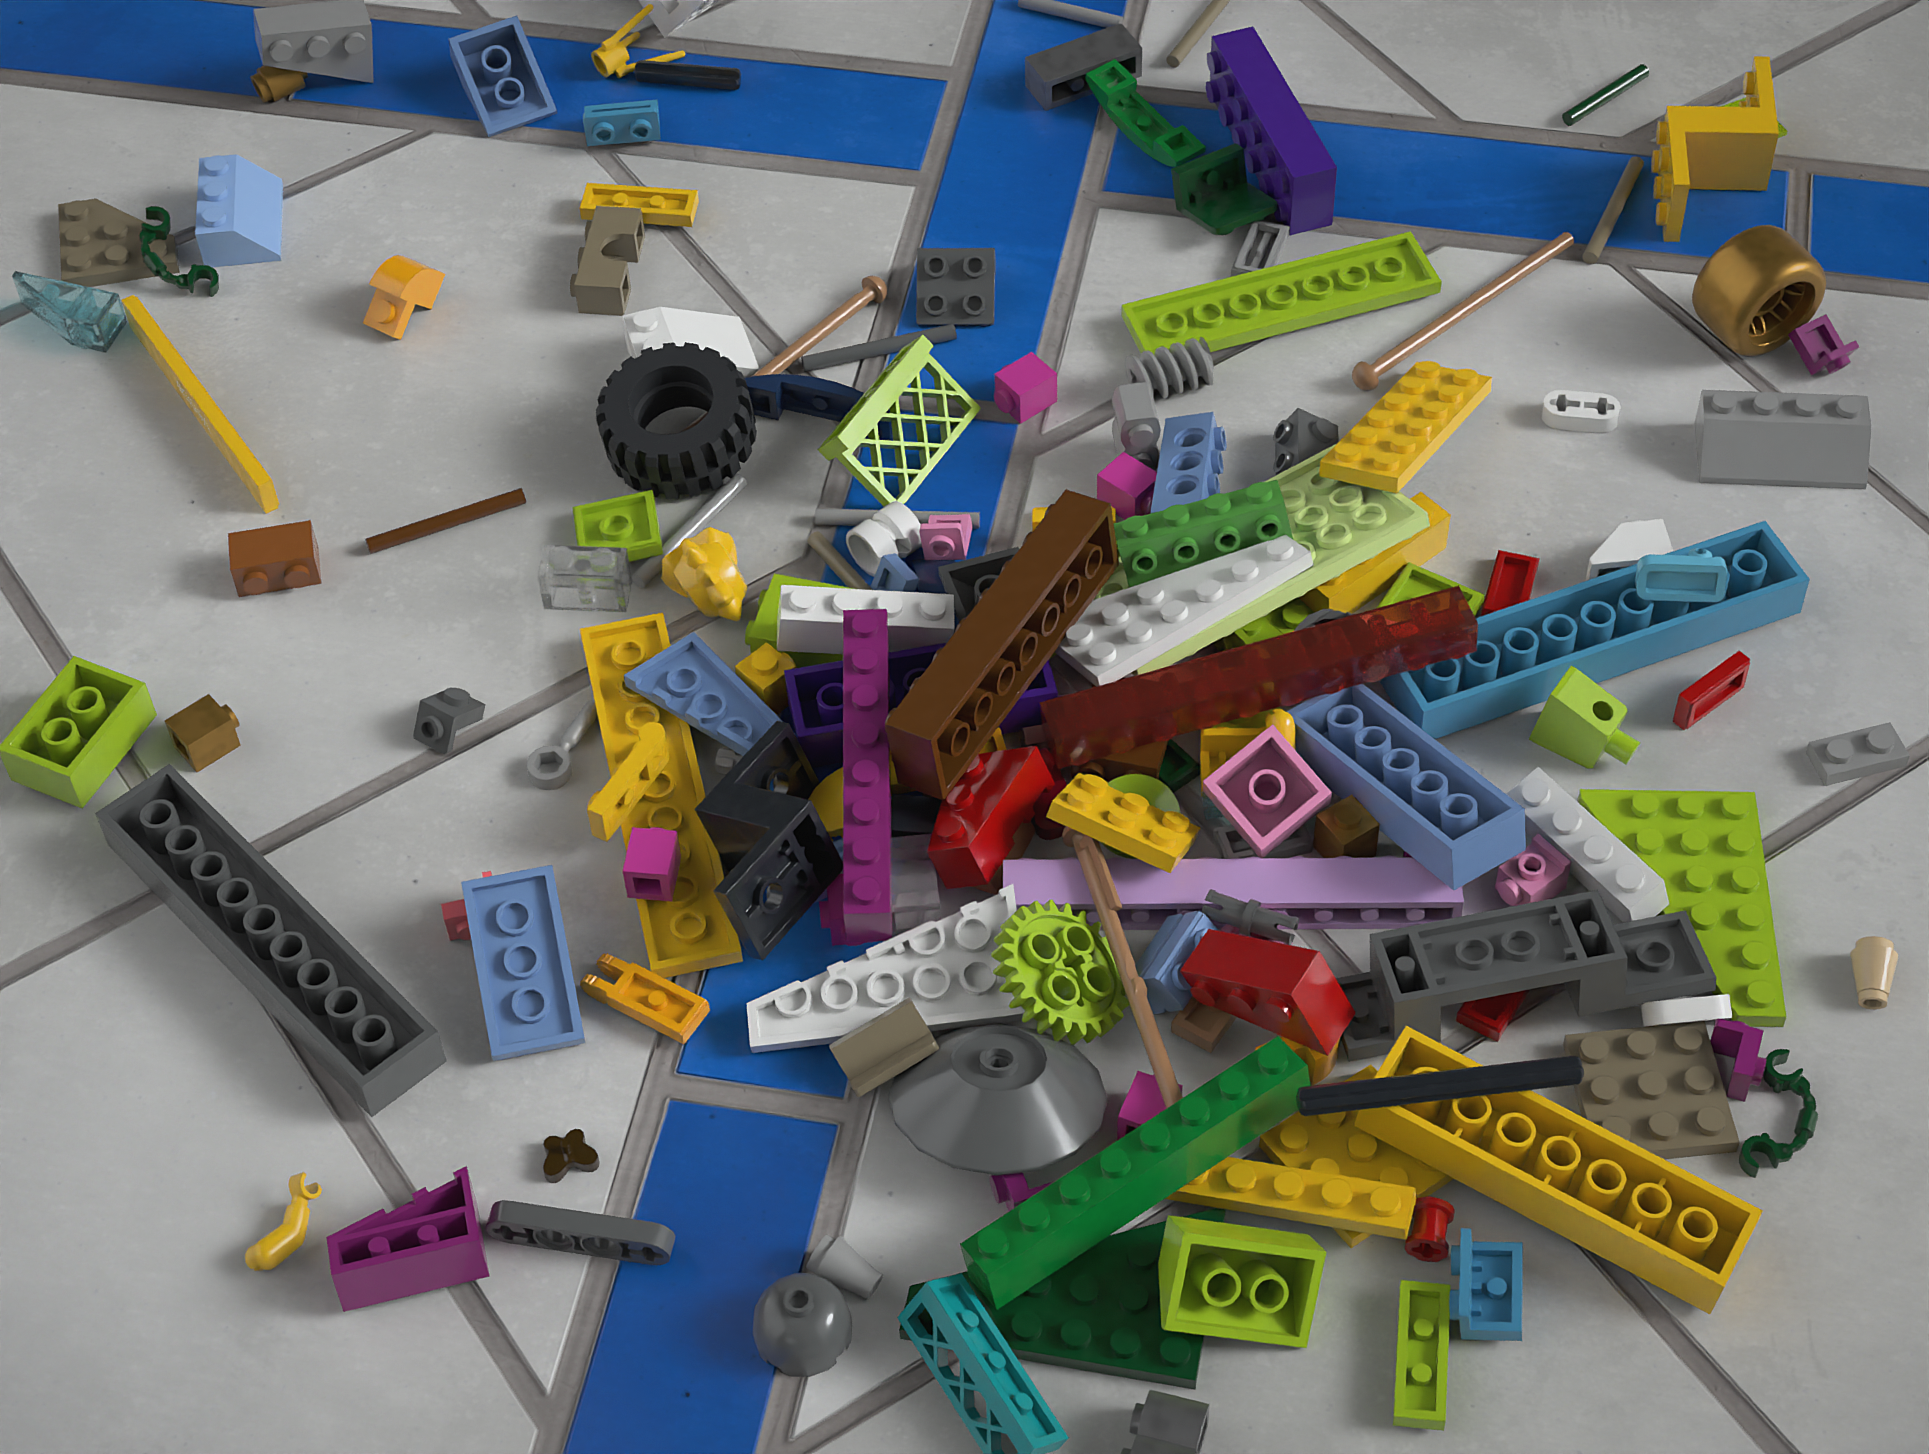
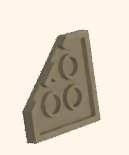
[58,198,180,291]

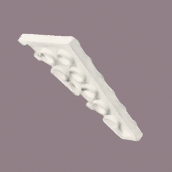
[1055,535,1314,690]
[746,884,1025,1053]

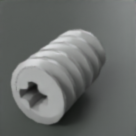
[1125,337,1214,398]

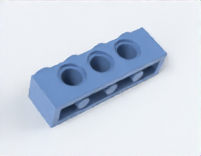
[1150,412,1227,513]

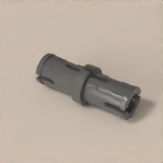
[1202,889,1299,945]

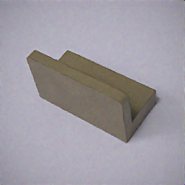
[829,997,939,1097]

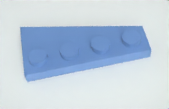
[624,632,796,756]

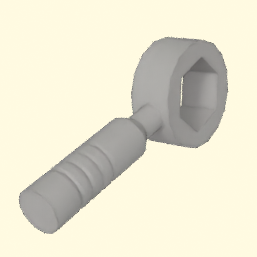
[527,701,598,790]

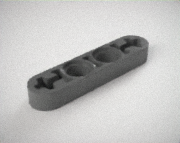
[486,1200,676,1265]

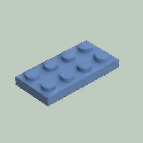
[461,865,585,1061]

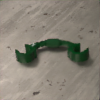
[139,206,219,297]
[1739,1049,1818,1178]

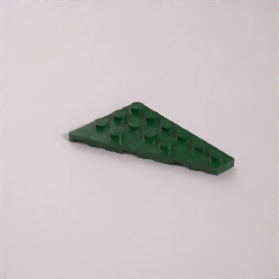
[899,1208,1226,1390]

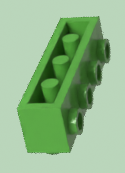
[1114,480,1293,588]

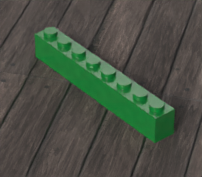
[960,1036,1311,1310]

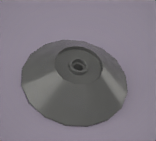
[888,1023,1108,1175]

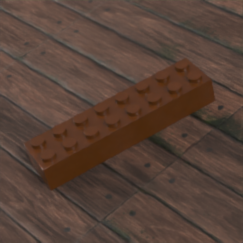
[885,489,1119,801]

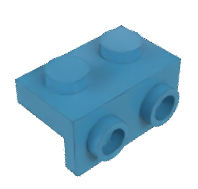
[583,100,661,146]
[1449,1228,1523,1341]

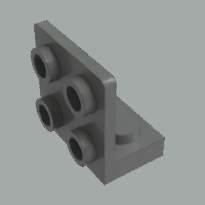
[916,248,996,326]

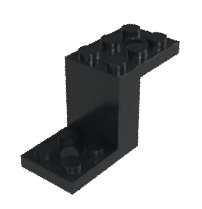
[694,721,843,961]

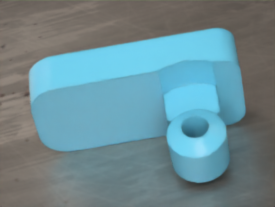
[1635,548,1727,603]

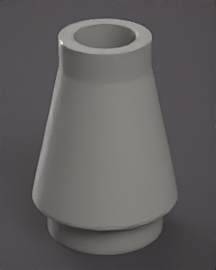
[806,1234,883,1300]

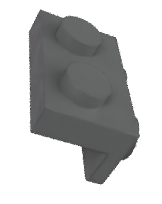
[1273,408,1339,475]

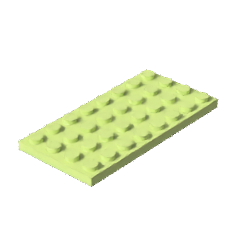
[1093,444,1430,681]

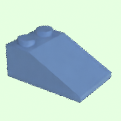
[449,15,557,137]

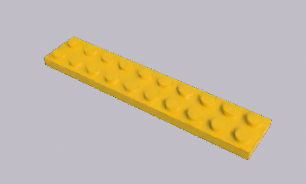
[580,612,743,978]

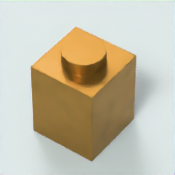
[164,694,241,772]
[1313,795,1380,858]

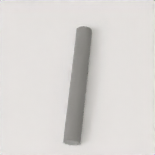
[1018,0,1123,28]

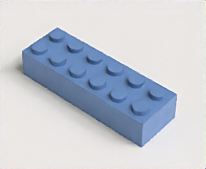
[1286,676,1526,891]

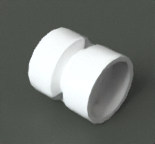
[846,501,922,577]

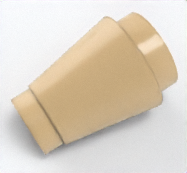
[1850,936,1898,1009]

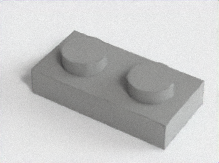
[1806,722,1910,786]

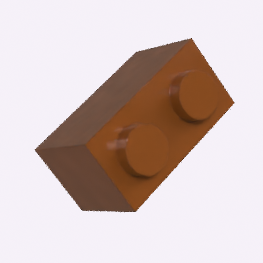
[228,520,322,597]

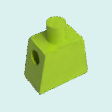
[1529,665,1640,769]

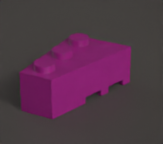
[326,1166,490,1312]

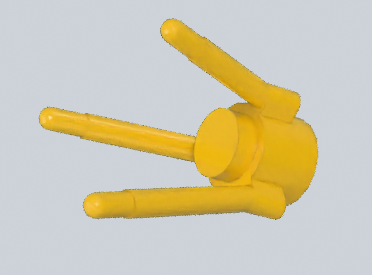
[591,4,685,79]

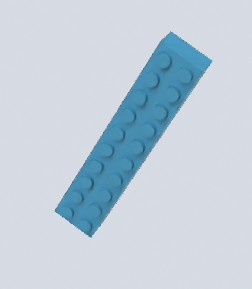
[1380,521,1810,739]

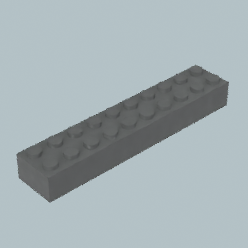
[95,764,447,1117]

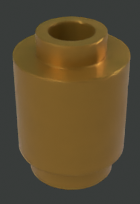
[250,66,308,103]

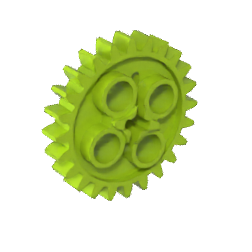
[991,900,1130,1045]

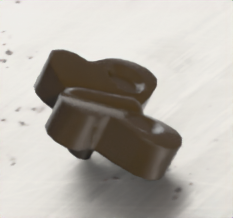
[543,1129,600,1183]

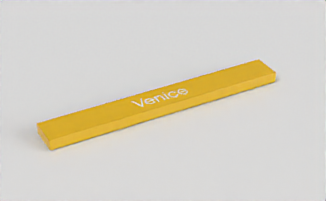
[121,294,279,514]

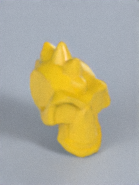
[661,527,747,621]

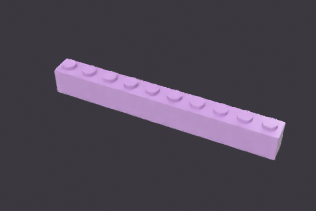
[1003,856,1464,930]

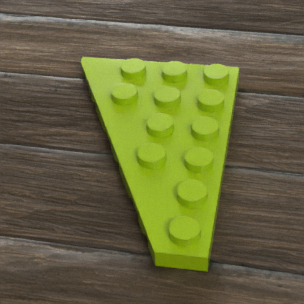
[1578,789,1787,1027]

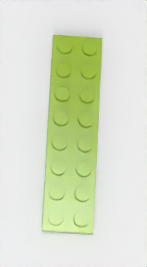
[1121,231,1442,355]

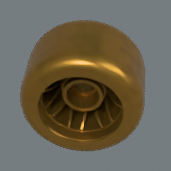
[1692,225,1826,356]

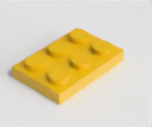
[1046,773,1200,873]

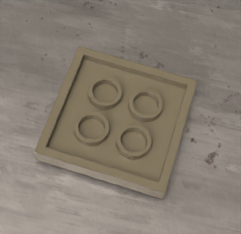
[1563,1021,1740,1159]

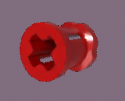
[1404,1196,1455,1262]

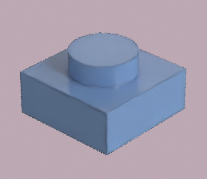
[870,553,919,592]

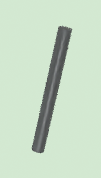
[801,324,957,372]

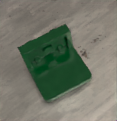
[1171,143,1278,235]

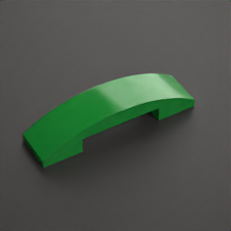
[1085,59,1206,167]

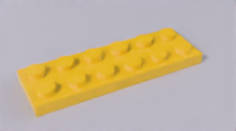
[1319,361,1492,493]

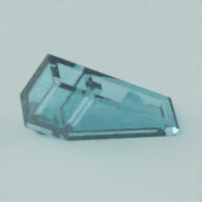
[12,271,128,353]

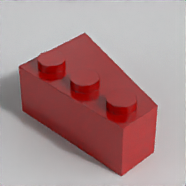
[927,746,1055,889]
[1180,929,1356,1056]

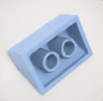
[195,154,283,267]

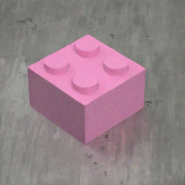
[1203,724,1332,858]

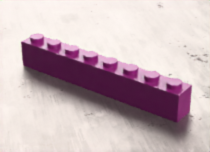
[843,609,892,942]

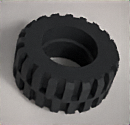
[596,342,757,499]

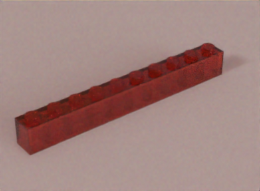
[1040,585,1478,769]

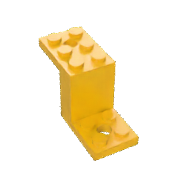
[1651,56,1779,242]

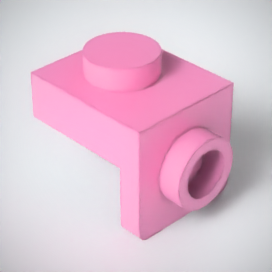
[919,514,972,560]

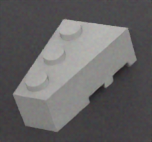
[253,0,373,83]

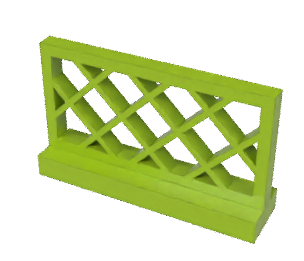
[817,335,981,507]

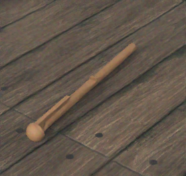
[1352,232,1574,391]
[681,276,887,432]
[1062,826,1183,1109]

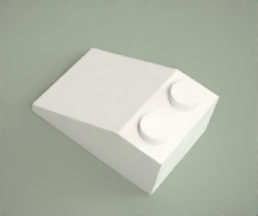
[622,307,760,378]

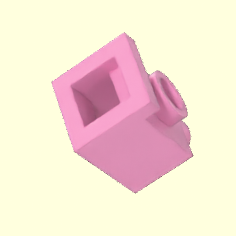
[1495,834,1571,906]

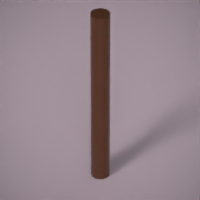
[365,488,526,554]

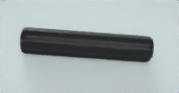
[635,60,741,90]

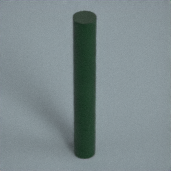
[1562,64,1649,126]

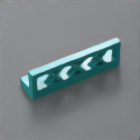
[897,1273,1069,1454]

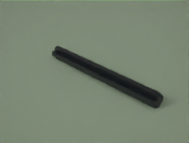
[1296,1056,1584,1116]

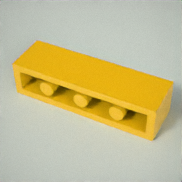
[1299,492,1451,614]

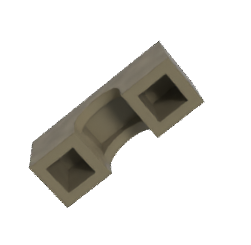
[570,206,645,316]

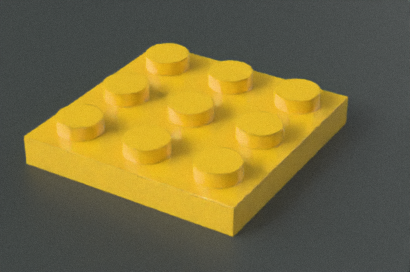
[1259,1064,1454,1248]

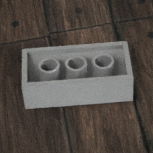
[1694,390,1871,489]

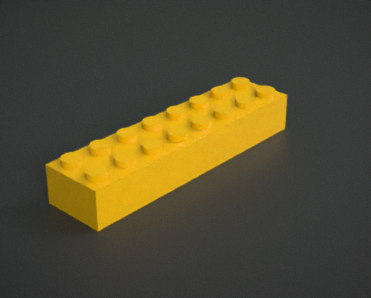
[1354,1026,1763,1314]

